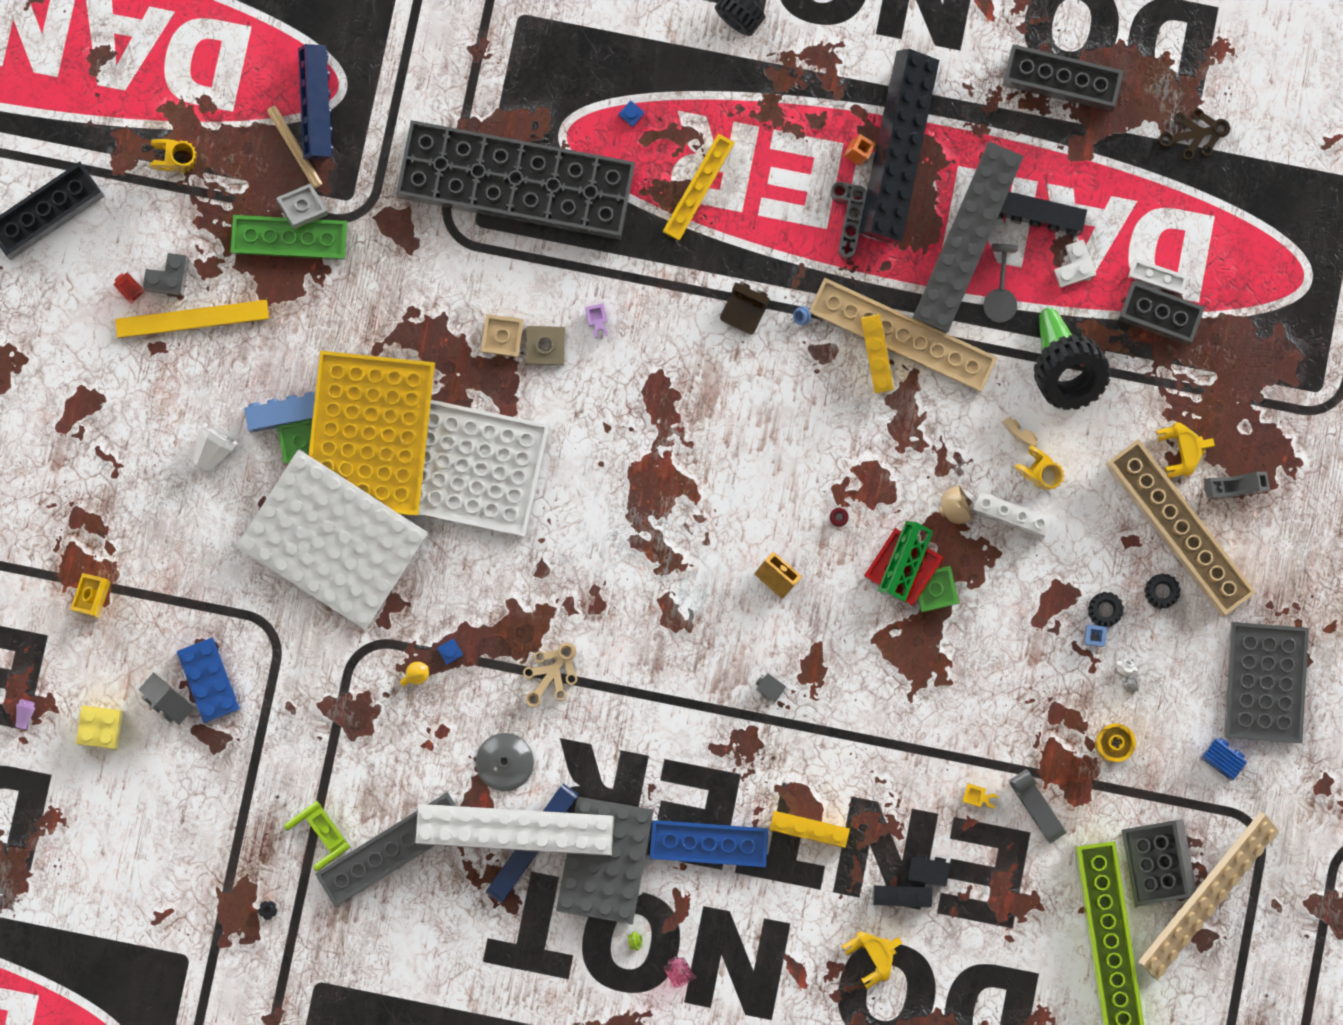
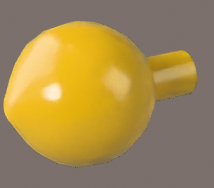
[400,662,429,687]

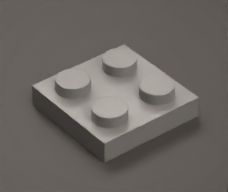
[276,183,328,229]

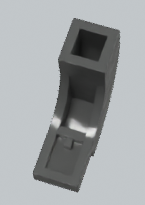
[1204,472,1270,500]

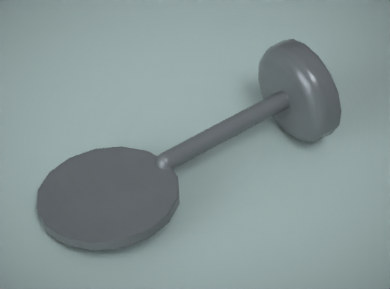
[983,243,1018,323]

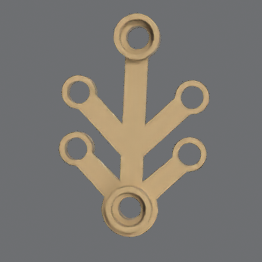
[523,642,577,707]

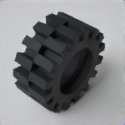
[1144,573,1181,609]
[1088,592,1124,627]

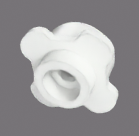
[1116,659,1138,677]

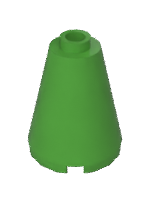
[1039,307,1072,353]

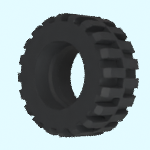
[1033,335,1111,410]

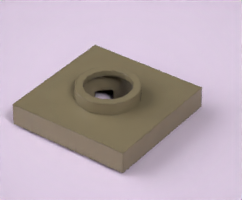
[526,326,565,366]

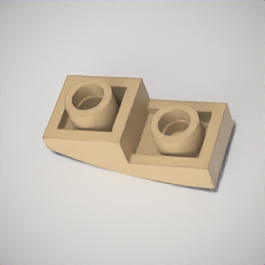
[1002,416,1038,447]

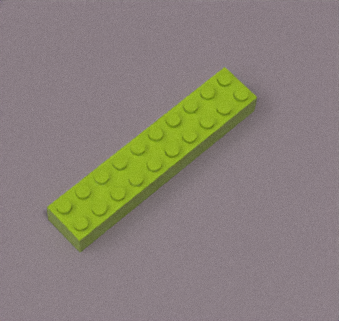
[1074,841,1144,1025]

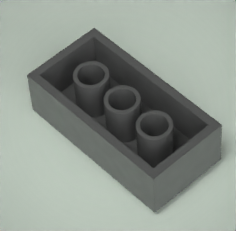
[1117,281,1205,346]

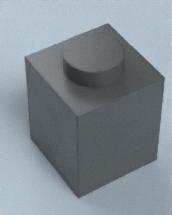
[755,673,786,703]

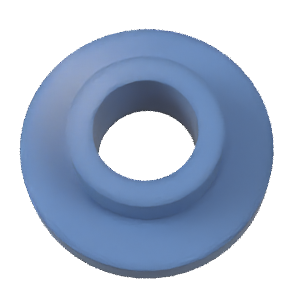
[793,306,811,325]

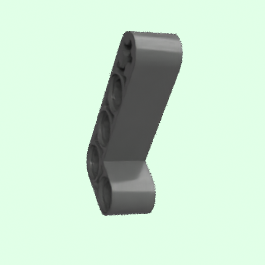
[830,182,867,261]
[1008,769,1066,844]

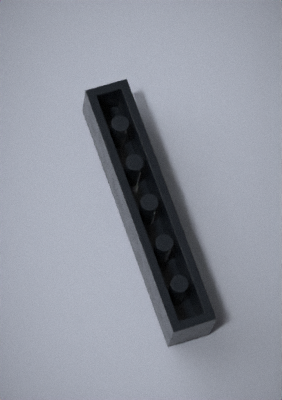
[997,192,1087,237]

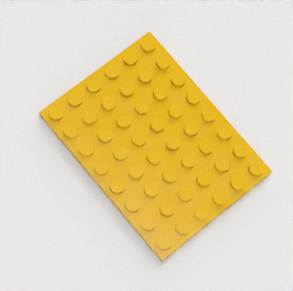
[309,350,435,516]

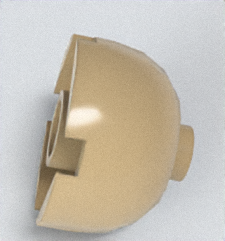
[939,485,973,524]

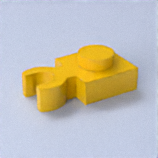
[962,783,998,808]

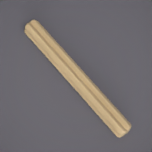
[267,106,322,189]

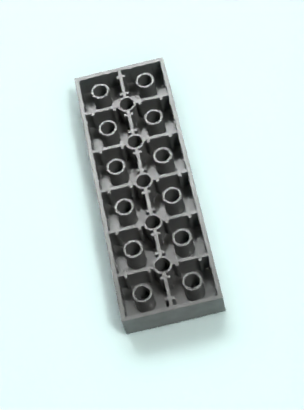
[396,120,635,240]

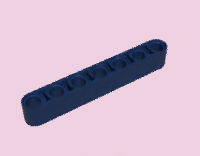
[485,783,579,904]

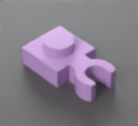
[585,303,608,339]

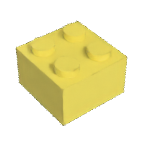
[76,705,123,750]

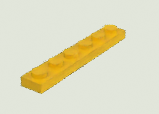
[663,134,735,241]

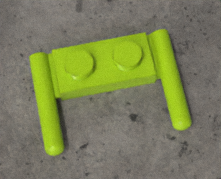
[284,801,351,872]

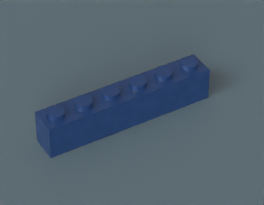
[298,44,333,161]

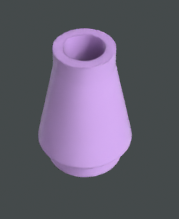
[15,699,36,729]

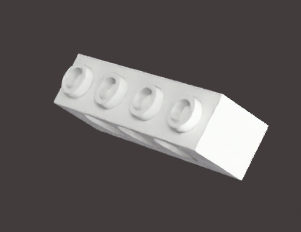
[972,491,1052,538]

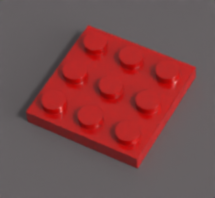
[864,528,944,607]

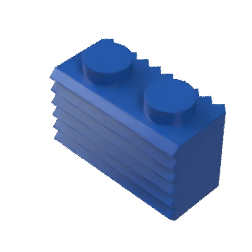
[1200,738,1247,781]

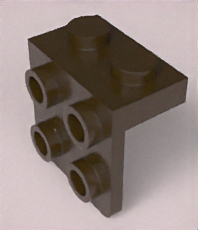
[720,282,770,335]

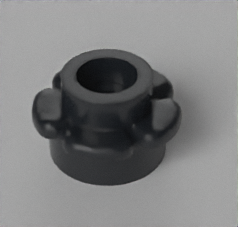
[258,901,278,920]

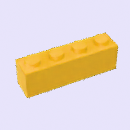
[861,313,895,394]
[769,811,850,848]

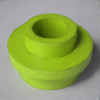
[628,931,643,951]

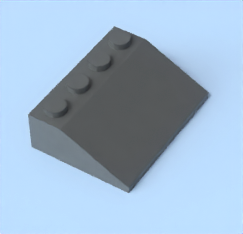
[1122,819,1196,906]

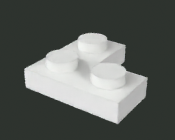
[1054,239,1096,288]

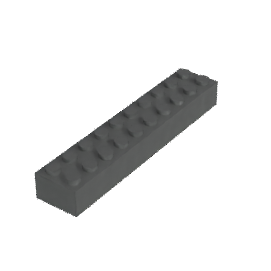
[912,141,1024,333]

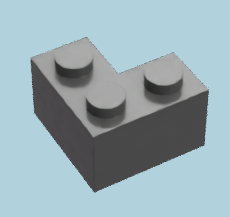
[143,253,189,297]
[138,672,194,725]

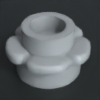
[1124,677,1139,695]

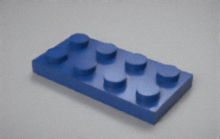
[177,637,240,723]

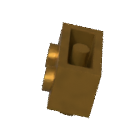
[754,551,802,599]

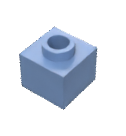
[1084,625,1107,647]

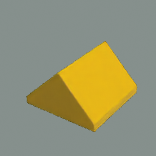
[70,573,111,618]

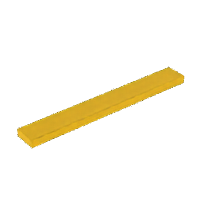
[115,300,269,339]

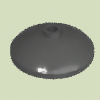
[476,733,534,791]

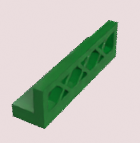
[878,521,934,602]

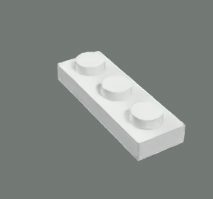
[1128,258,1189,295]

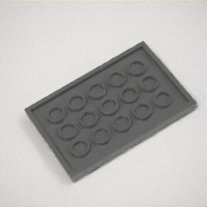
[1224,622,1309,744]
[556,797,654,925]

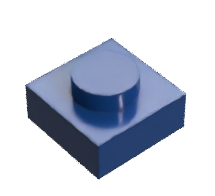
[618,100,645,128]
[437,638,463,665]

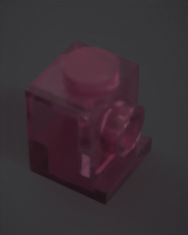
[663,956,697,988]

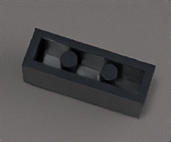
[872,885,933,908]

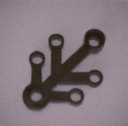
[1158,108,1231,161]

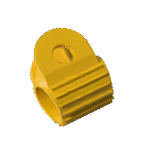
[149,139,197,174]
[1014,445,1065,491]

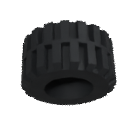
[715,0,766,36]

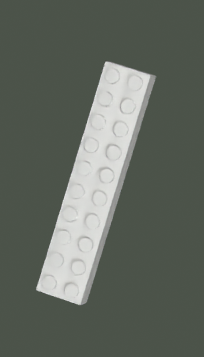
[416,804,614,856]

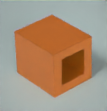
[844,134,875,166]

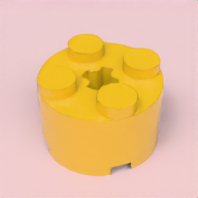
[1095,723,1136,763]

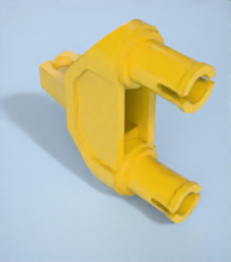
[1156,422,1215,478]
[841,931,902,990]

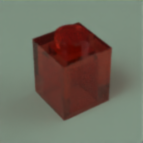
[113,272,145,304]

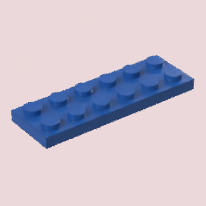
[650,820,769,867]

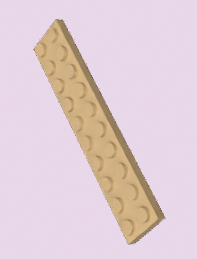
[809,278,998,392]
[1138,811,1278,980]

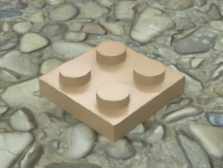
[481,314,524,358]

